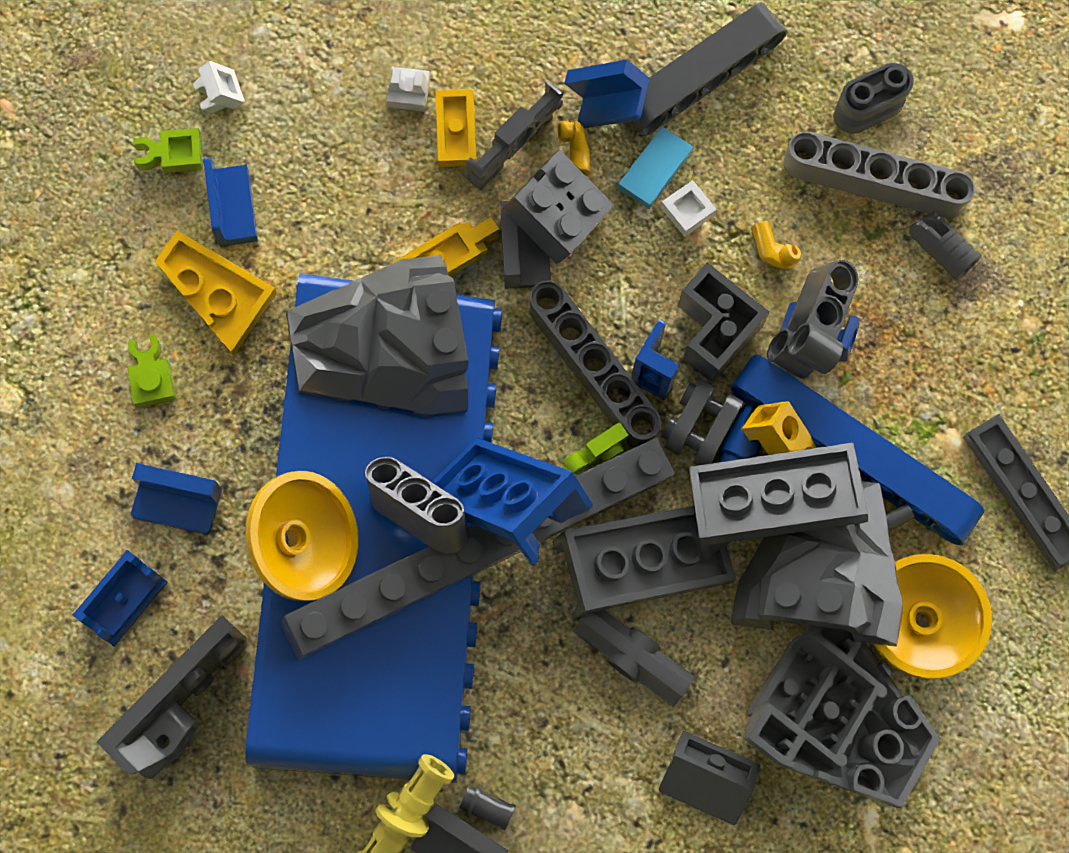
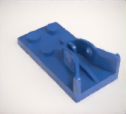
[431,438,593,566]

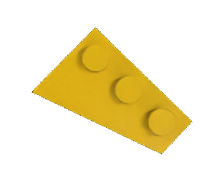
[155,230,277,357]

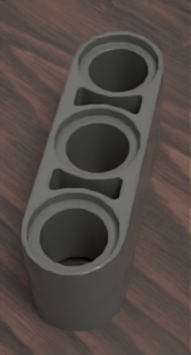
[365,457,468,554]

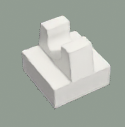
[193,61,245,113]
[387,66,430,112]
[661,180,717,237]

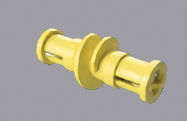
[356,754,454,853]

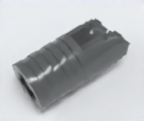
[909,211,982,280]

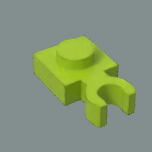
[133,128,203,173]
[127,334,177,409]
[562,422,629,476]

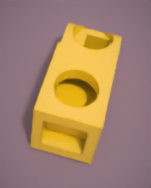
[741,401,817,455]

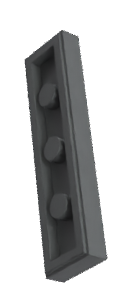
[963,414,1069,572]

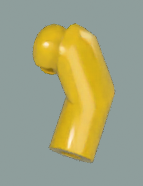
[557,119,591,176]

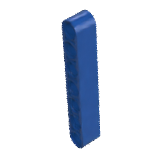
[730,355,985,546]

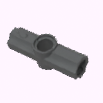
[573,610,695,707]

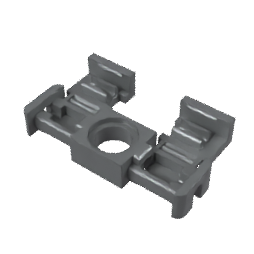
[466,80,563,191]

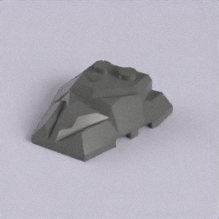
[286,255,468,417]
[731,481,903,647]
[743,625,941,808]

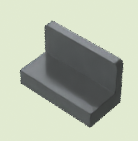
[500,201,551,289]
[659,730,760,825]
[411,803,508,853]

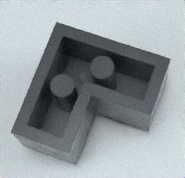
[678,262,769,384]

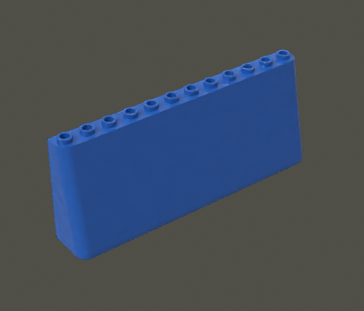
[245,274,502,783]

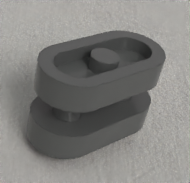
[833,63,914,134]
[661,379,744,466]

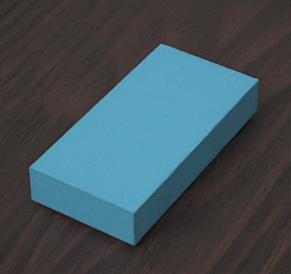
[618,126,693,210]

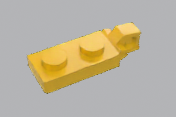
[393,217,500,277]

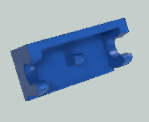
[72,550,168,647]

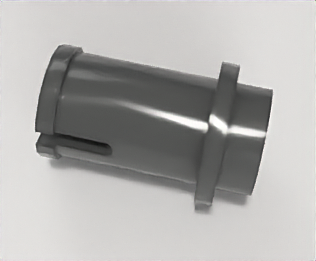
[459,784,516,831]

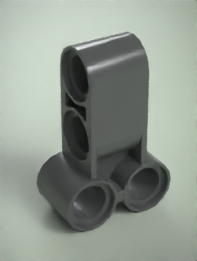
[767,260,859,379]

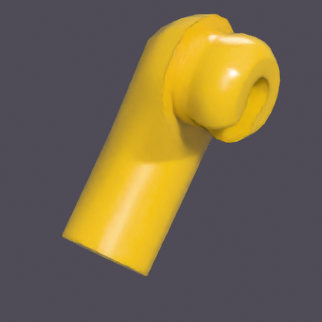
[751,221,801,270]

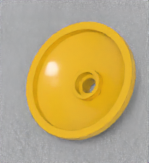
[245,471,359,601]
[874,554,992,679]

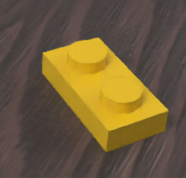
[435,89,477,167]

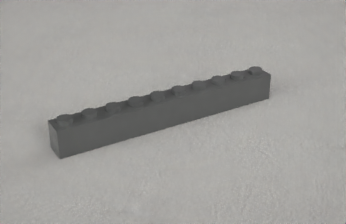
[280,438,675,661]

